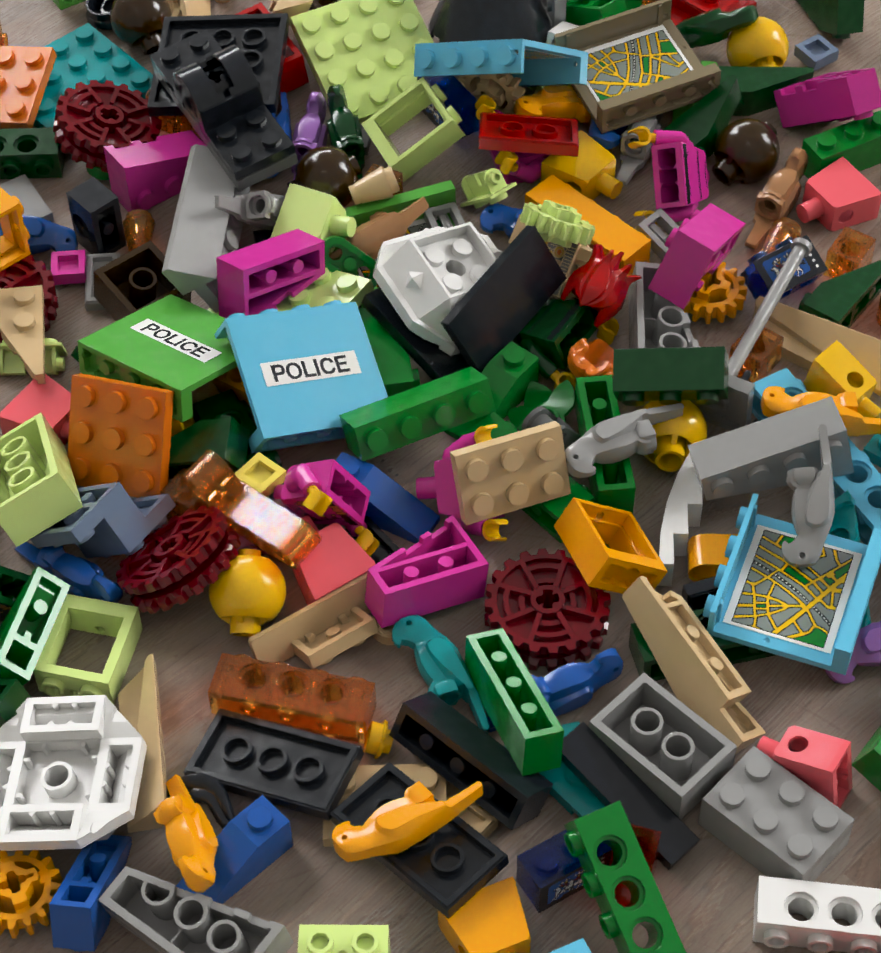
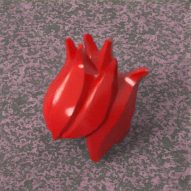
[560,244,642,327]

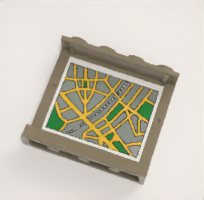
[554,0,721,134]

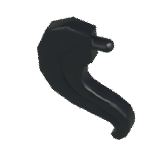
[167,773,235,829]

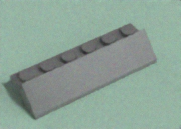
[162,144,251,313]

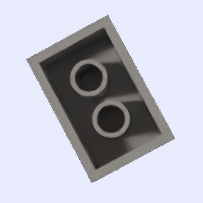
[589,673,737,820]
[698,746,855,881]

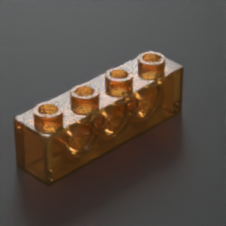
[208,653,377,744]

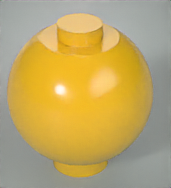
[726,16,789,67]
[643,400,707,472]
[209,549,286,637]

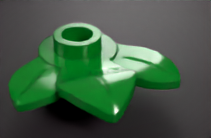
[508,380,576,431]

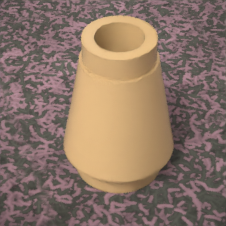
[348,166,400,205]

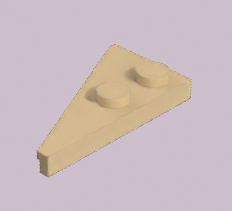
[0,285,46,384]

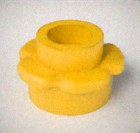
[363,720,394,759]

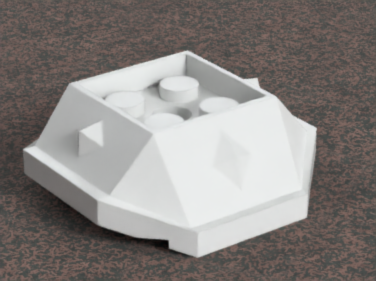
[373,222,503,356]
[0,695,147,851]

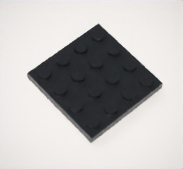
[147,13,290,116]

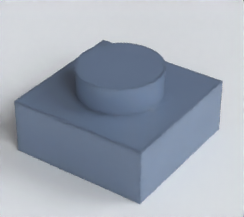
[794,34,839,71]

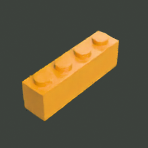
[525,174,651,275]

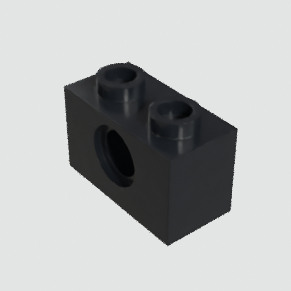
[66,177,127,254]

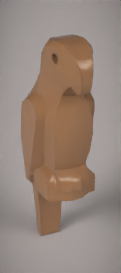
[745,147,808,249]
[329,197,430,260]

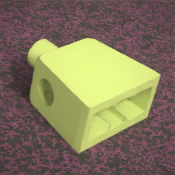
[270,183,357,254]

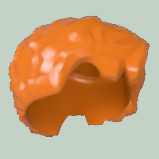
[567,338,614,378]

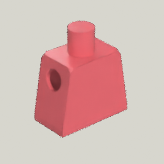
[796,157,881,231]
[0,373,71,445]
[288,515,376,606]
[756,725,852,808]

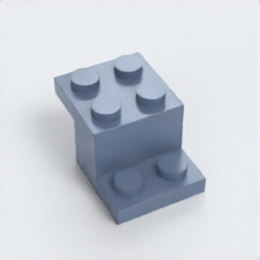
[30,482,176,558]

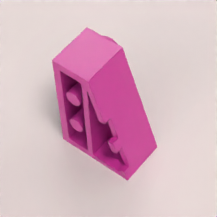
[773,67,881,128]
[103,130,206,216]
[648,203,746,310]
[216,229,325,318]
[364,515,489,628]

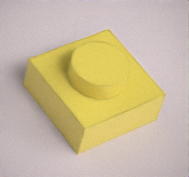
[233,452,287,502]

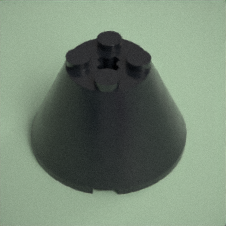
[428,0,551,43]

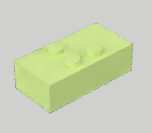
[0,412,83,547]

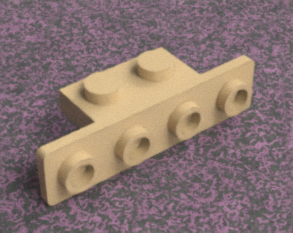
[248,573,379,672]

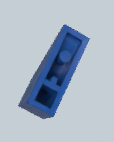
[335,452,440,544]
[176,795,293,904]
[49,835,132,952]

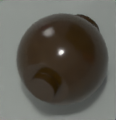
[110,0,172,55]
[712,118,780,186]
[287,146,362,207]

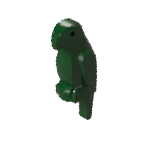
[676,5,758,48]
[327,84,365,180]

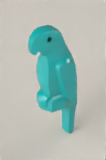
[392,615,490,734]

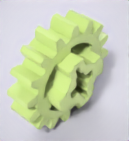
[519,200,596,248]

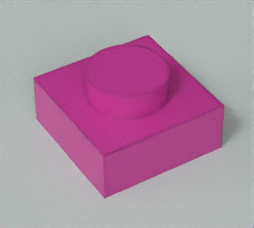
[51,249,86,285]

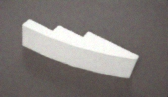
[658,452,703,587]

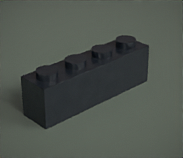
[389,691,554,830]

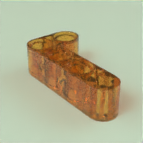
[181,449,322,569]

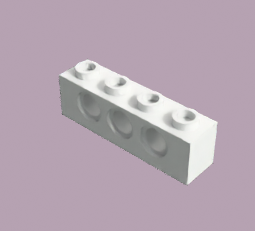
[753,876,881,953]

